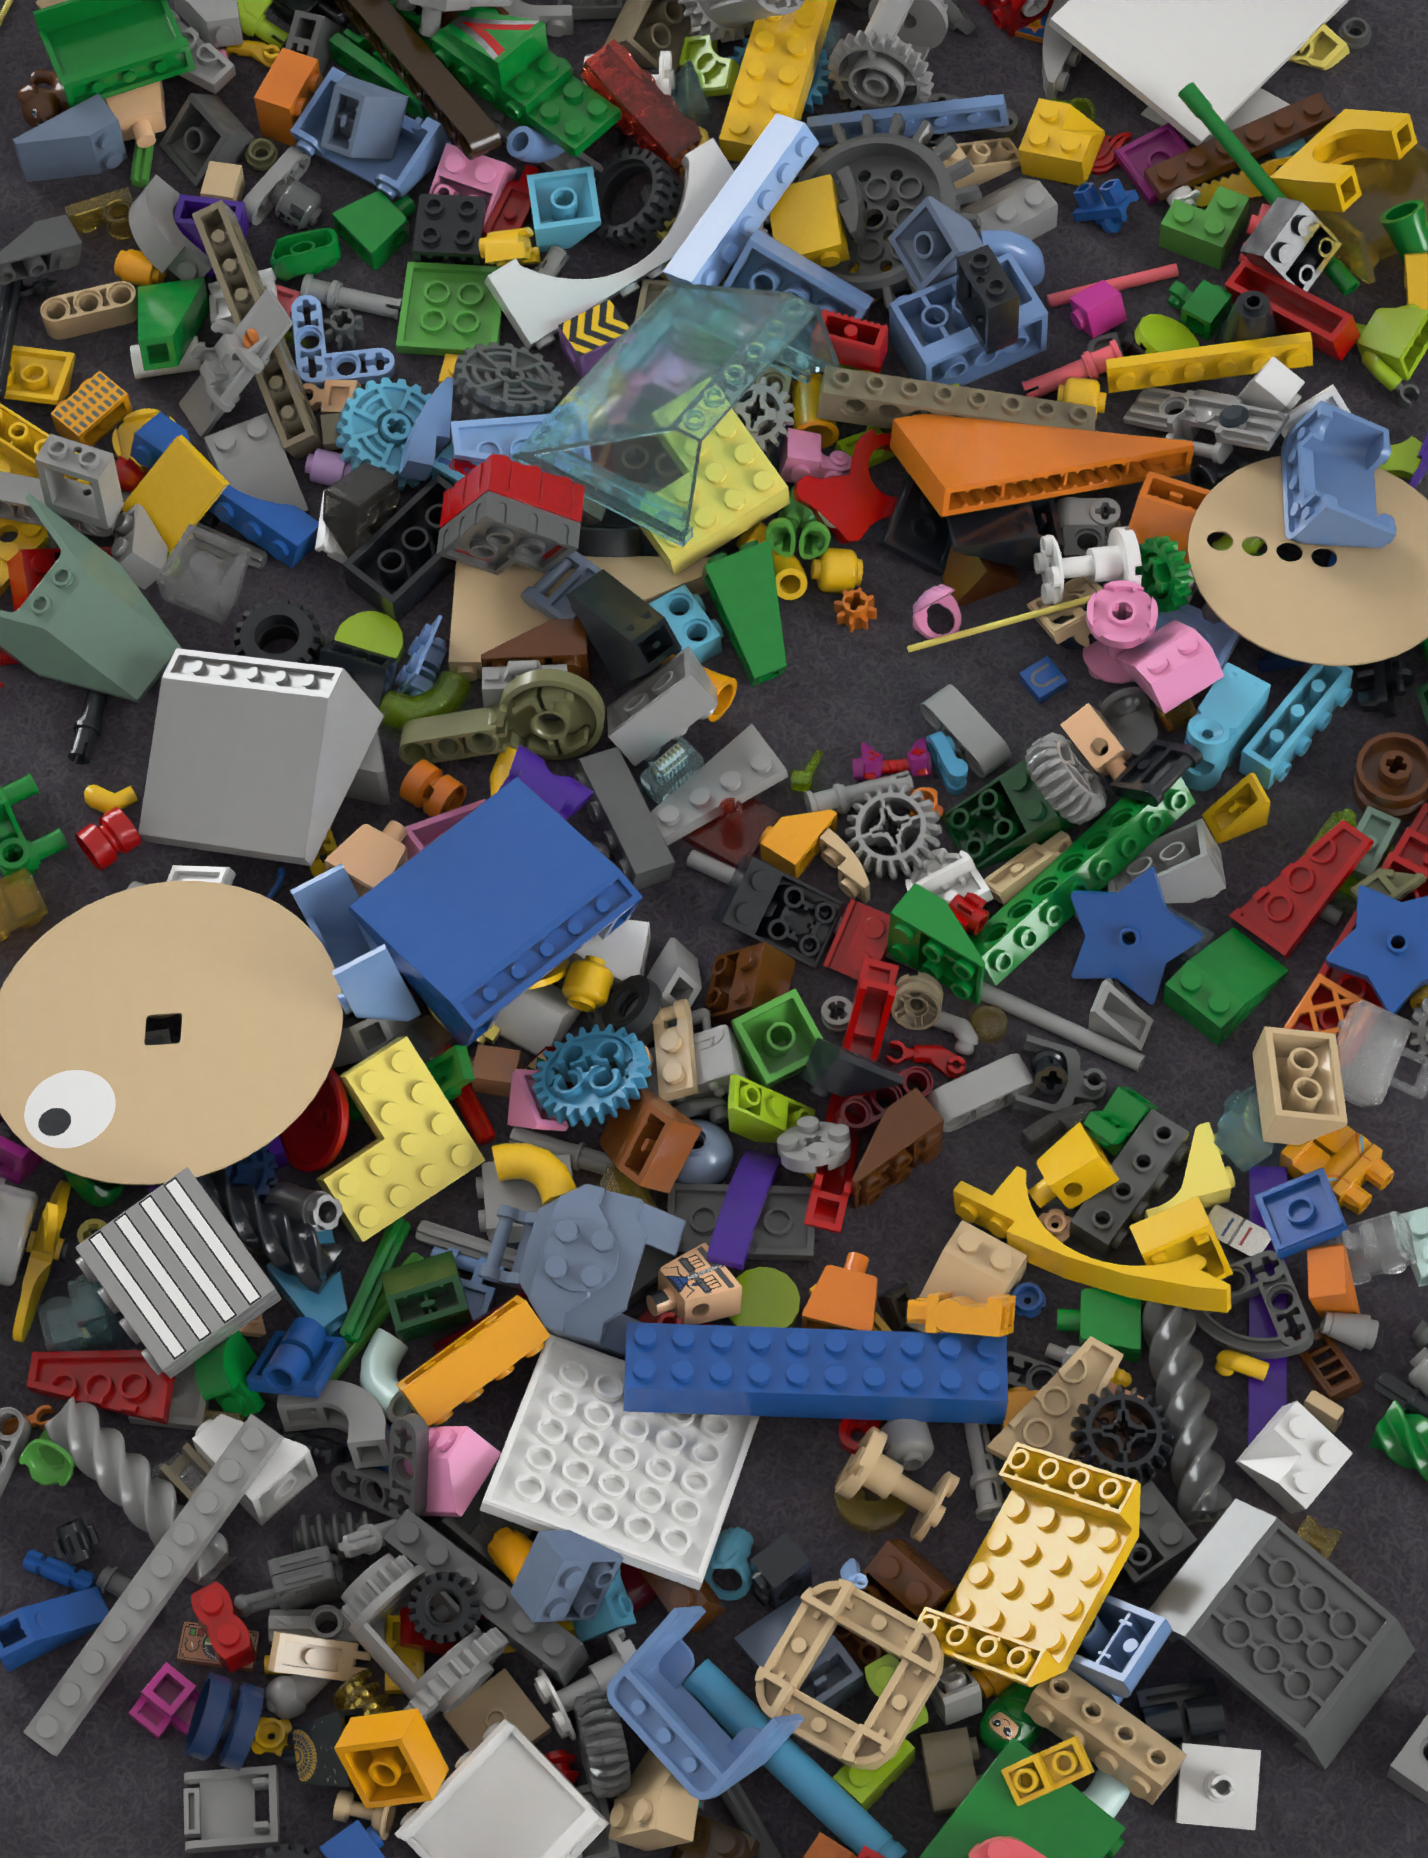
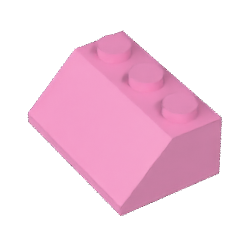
[404,1426,501,1517]

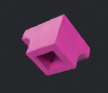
[128,1662,200,1739]

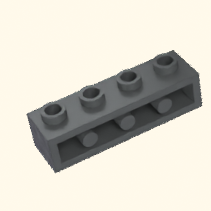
[573,747,675,891]
[1069,1109,1190,1259]

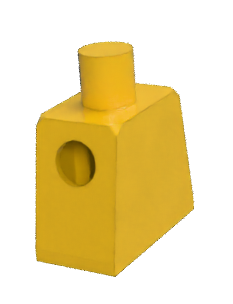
[1028,1122,1120,1209]

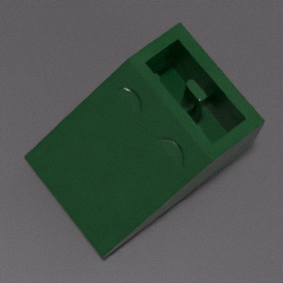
[941,759,1074,871]

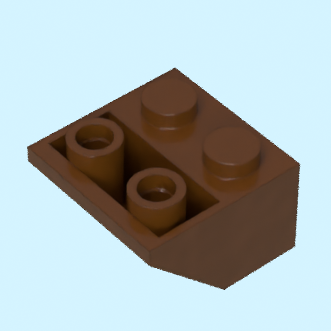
[705,942,796,1026]

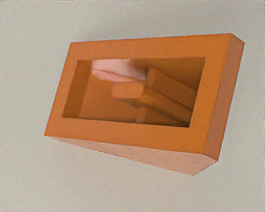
[1307,1243,1360,1319]

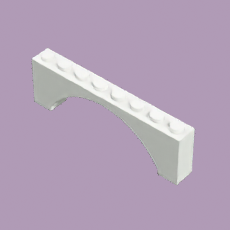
[485,138,734,350]

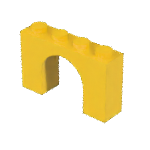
[1270,109,1417,213]

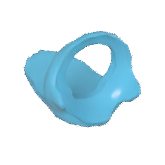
[704,1526,754,1601]

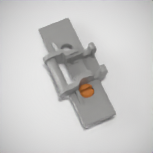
[179,288,293,438]

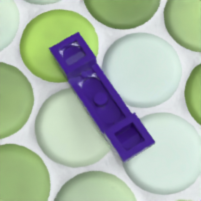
[706,1149,782,1270]

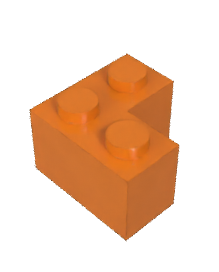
[254,47,323,146]

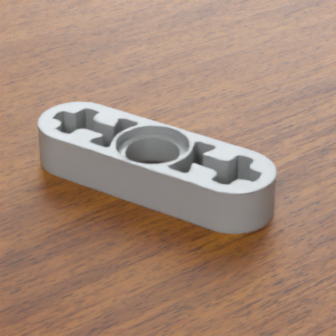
[242,146,311,225]

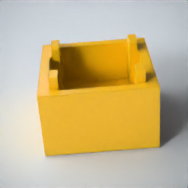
[1129,1196,1233,1280]

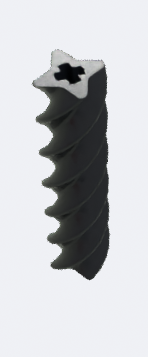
[156,1168,344,1294]

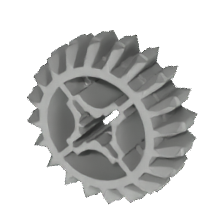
[1025,732,1107,825]
[845,783,942,880]

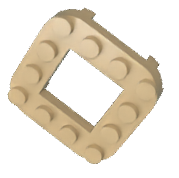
[754,1579,944,1770]

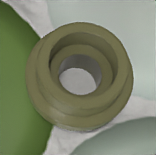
[245,138,278,171]

